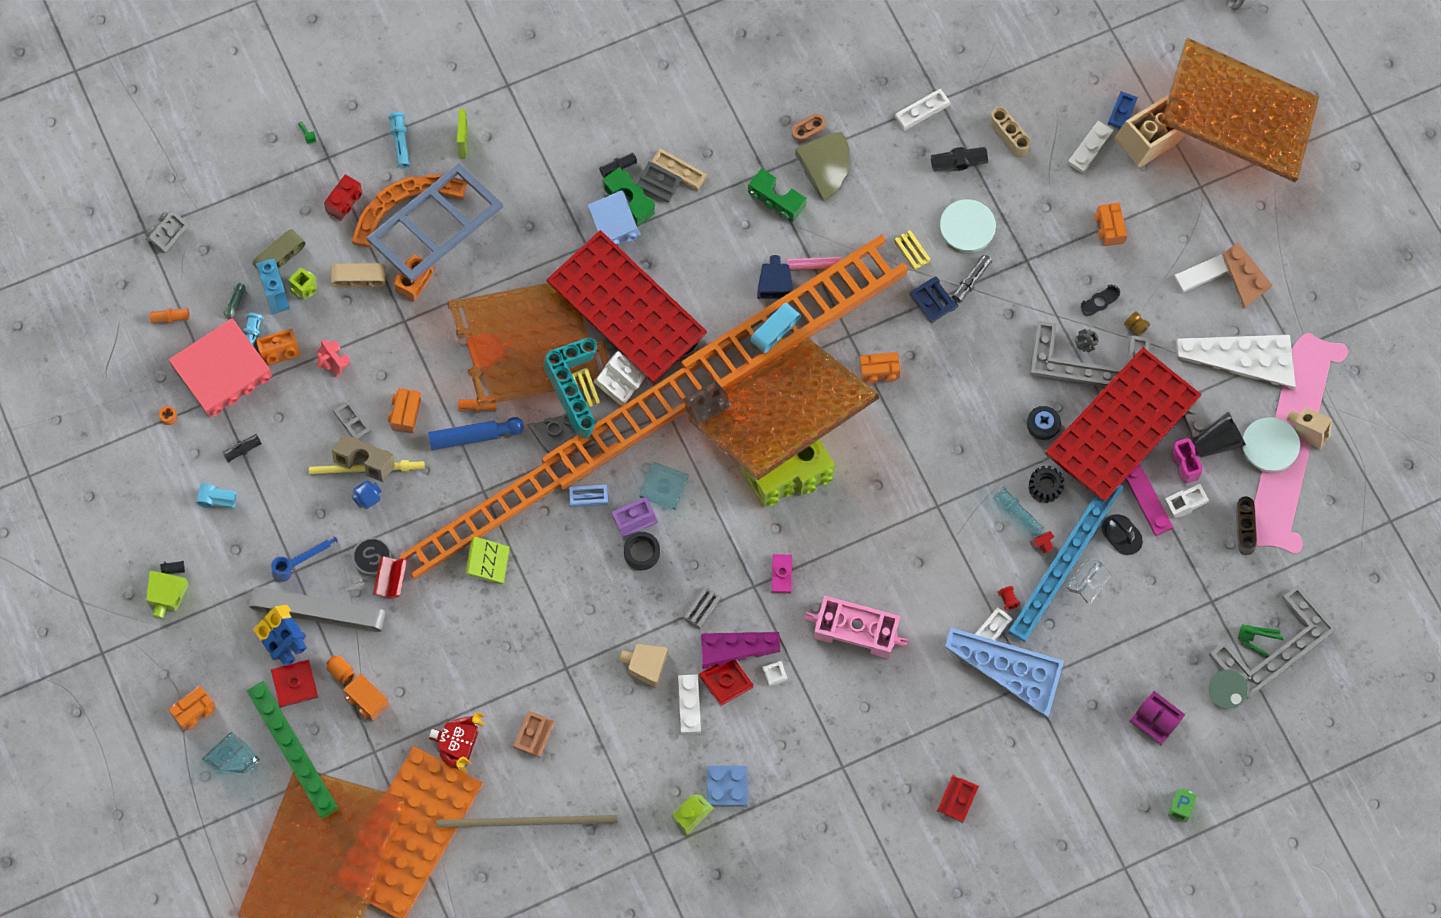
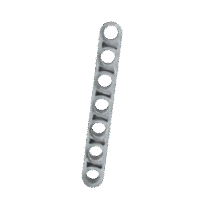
[249,587,386,632]

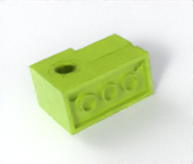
[740,421,835,507]

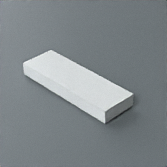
[894,88,951,131]
[1174,254,1229,293]
[975,607,1013,641]

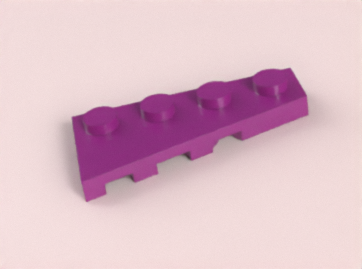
[701,632,780,669]

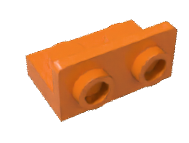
[256,328,301,366]

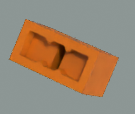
[393,254,434,301]

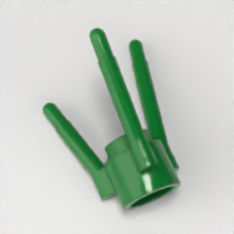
[1237,624,1284,658]

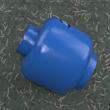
[352,481,382,509]

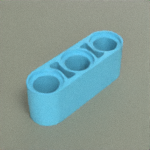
[750,303,801,353]

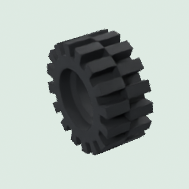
[1028,466,1064,503]

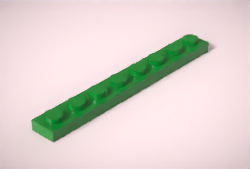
[247,681,339,819]

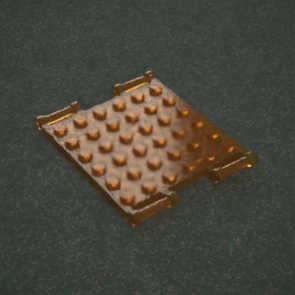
[447,283,609,406]

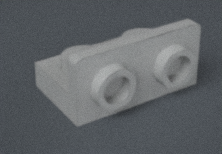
[145,210,189,253]

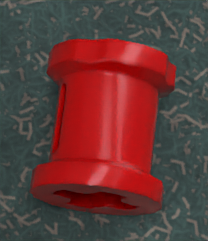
[997,586,1021,611]

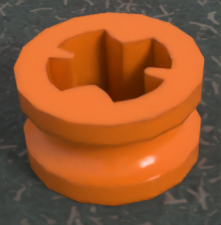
[159,406,177,425]

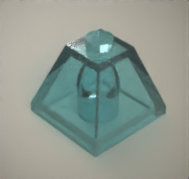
[202,732,260,774]

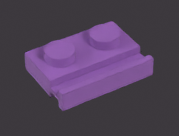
[611,497,658,538]

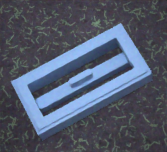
[569,484,608,507]

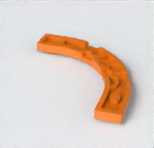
[352,174,468,248]

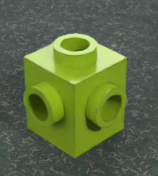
[288,267,317,300]

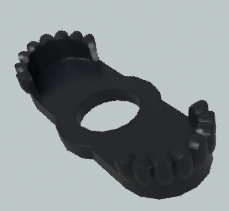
[1080,284,1120,316]

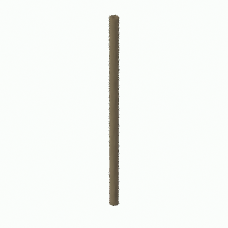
[436,815,617,828]

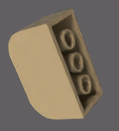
[1114,91,1199,167]

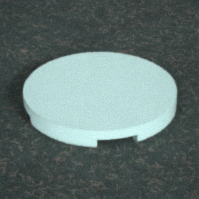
[940,199,996,253]
[1242,417,1300,473]

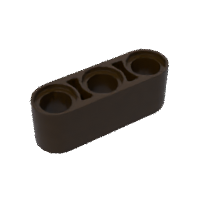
[1236,496,1257,555]

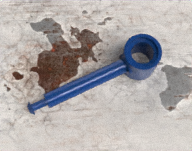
[271,536,338,582]

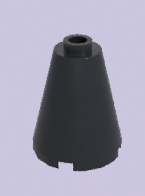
[1192,412,1246,458]

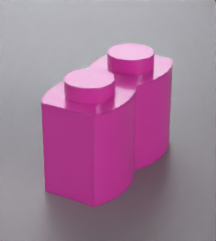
[1172,438,1202,484]

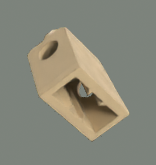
[1287,408,1332,450]
[619,644,668,688]

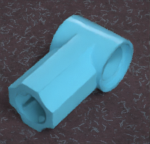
[196,483,237,509]

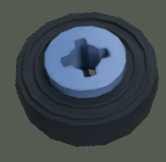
[1026,406,1061,440]

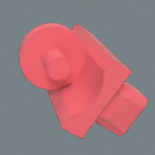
[316,339,350,377]

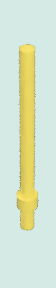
[309,460,425,474]

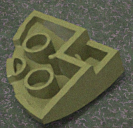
[795,132,850,201]

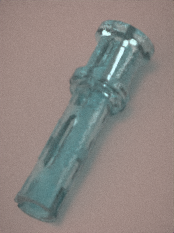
[993,486,1045,536]

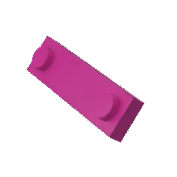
[1125,464,1173,537]

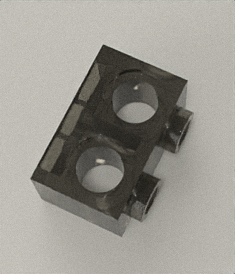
[683,381,731,424]

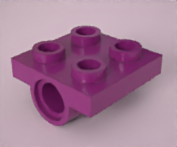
[1130,691,1185,746]

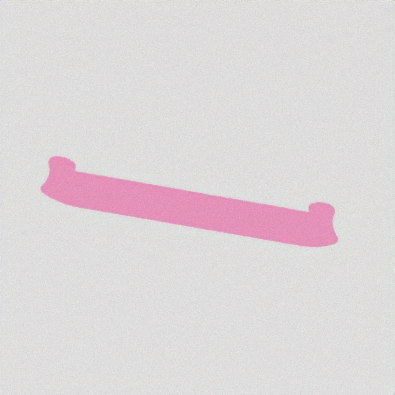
[1254,333,1348,554]

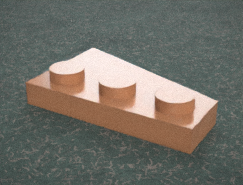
[1222,242,1273,309]

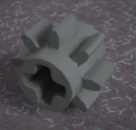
[1075,328,1099,353]

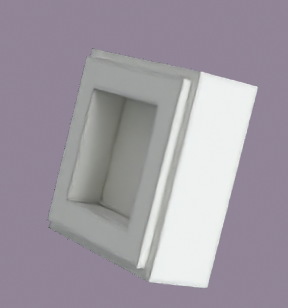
[762,661,788,686]

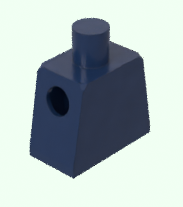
[757,255,793,299]

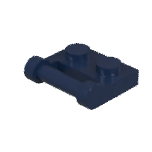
[909,276,959,324]

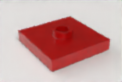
[271,659,319,708]
[699,660,754,707]

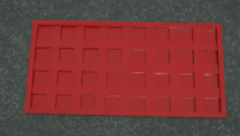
[546,230,707,384]
[1045,347,1202,503]

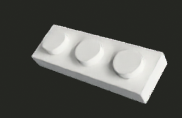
[1068,121,1113,174]
[678,674,701,734]

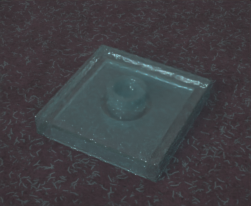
[639,462,689,510]

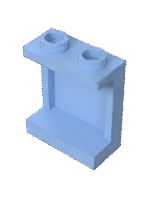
[588,190,641,246]

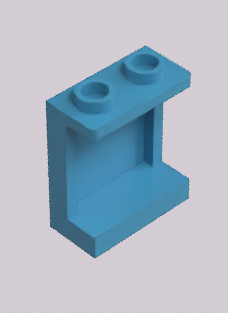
[256,258,290,314]

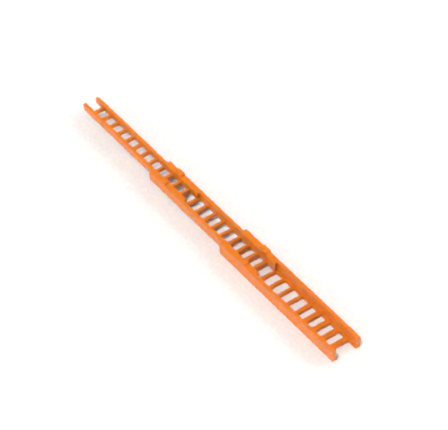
[399,234,908,580]

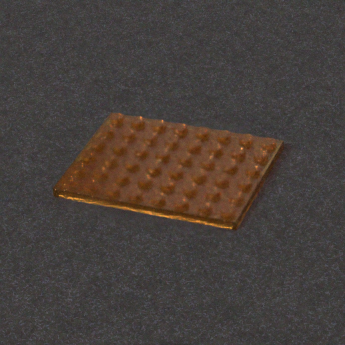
[1161,38,1319,183]
[688,338,879,480]
[238,772,407,918]

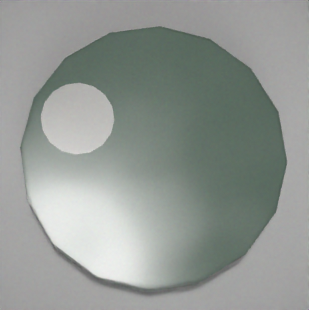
[1209,670,1249,709]

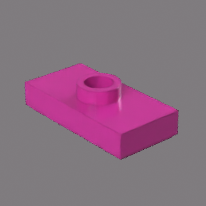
[772,554,792,594]

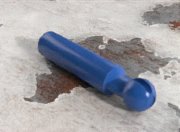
[428,417,524,451]

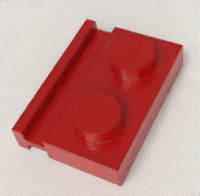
[937,775,979,823]

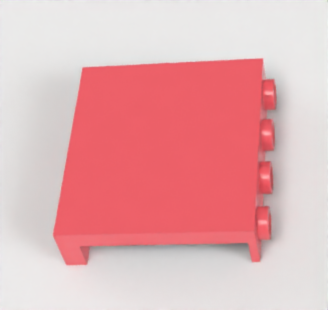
[169,318,272,418]

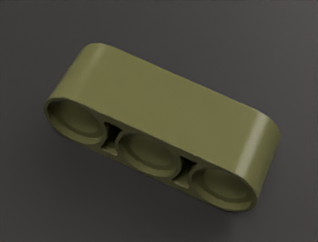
[252,229,306,270]

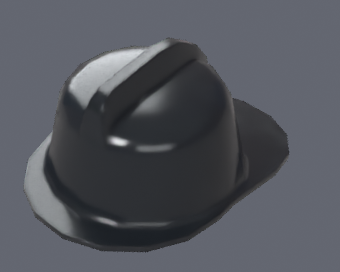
[1102,514,1143,555]

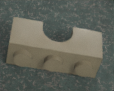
[332,434,395,482]

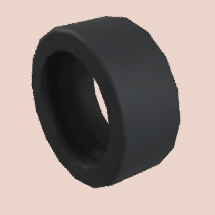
[624,532,660,570]

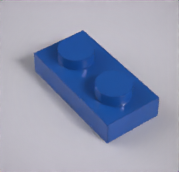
[1107,91,1138,129]

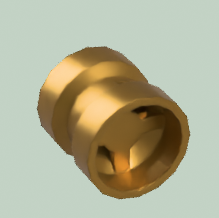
[1124,311,1150,336]

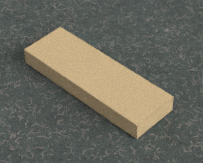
[651,148,707,191]

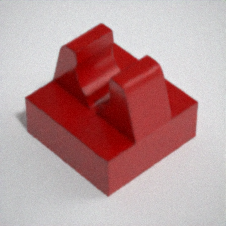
[1029,531,1054,553]

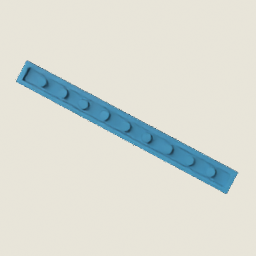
[1008,485,1124,643]

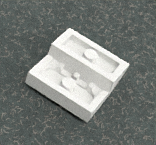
[594,351,645,406]

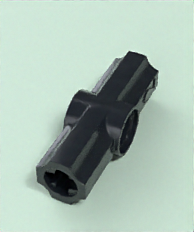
[931,147,988,172]

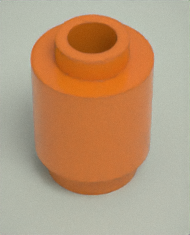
[326,655,355,684]

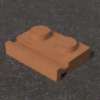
[513,710,555,758]

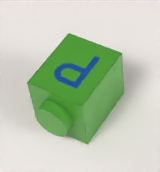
[1168,788,1197,822]

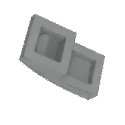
[333,400,371,439]

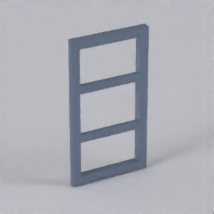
[366,163,503,283]

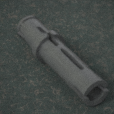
[951,254,993,303]

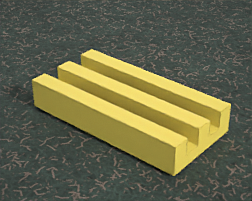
[894,230,930,270]
[572,368,600,407]

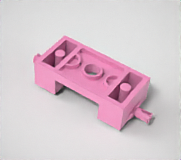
[804,596,908,659]

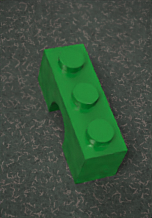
[602,167,655,227]
[748,168,807,222]

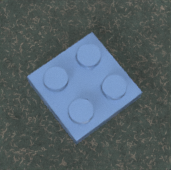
[707,766,747,807]

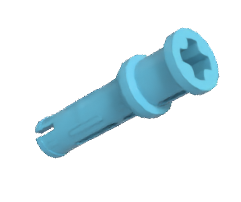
[388,112,410,168]
[243,313,264,347]

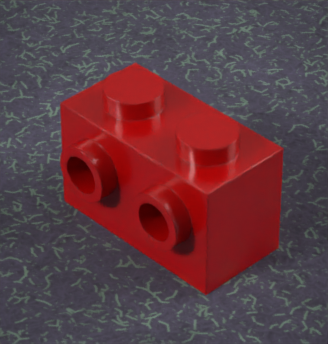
[324,174,362,221]

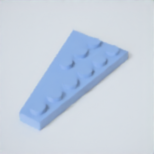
[945,627,1064,718]

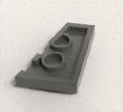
[527,409,596,453]

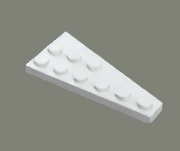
[1176,335,1296,390]

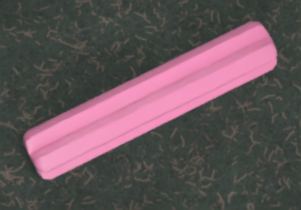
[786,257,841,270]

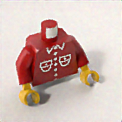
[429,712,486,773]

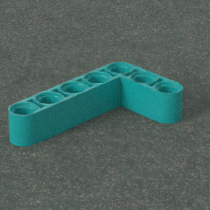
[543,338,597,438]

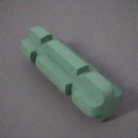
[223,282,246,318]

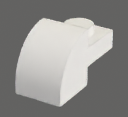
[1165,484,1209,517]

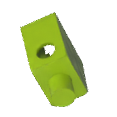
[146,570,189,619]
[672,794,714,835]

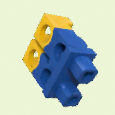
[253,605,307,666]

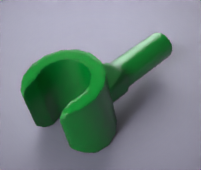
[298,121,317,144]

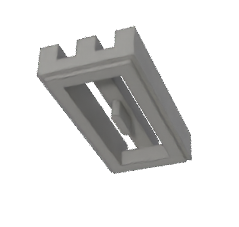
[684,586,722,629]

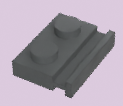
[637,162,682,202]

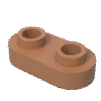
[792,114,826,142]

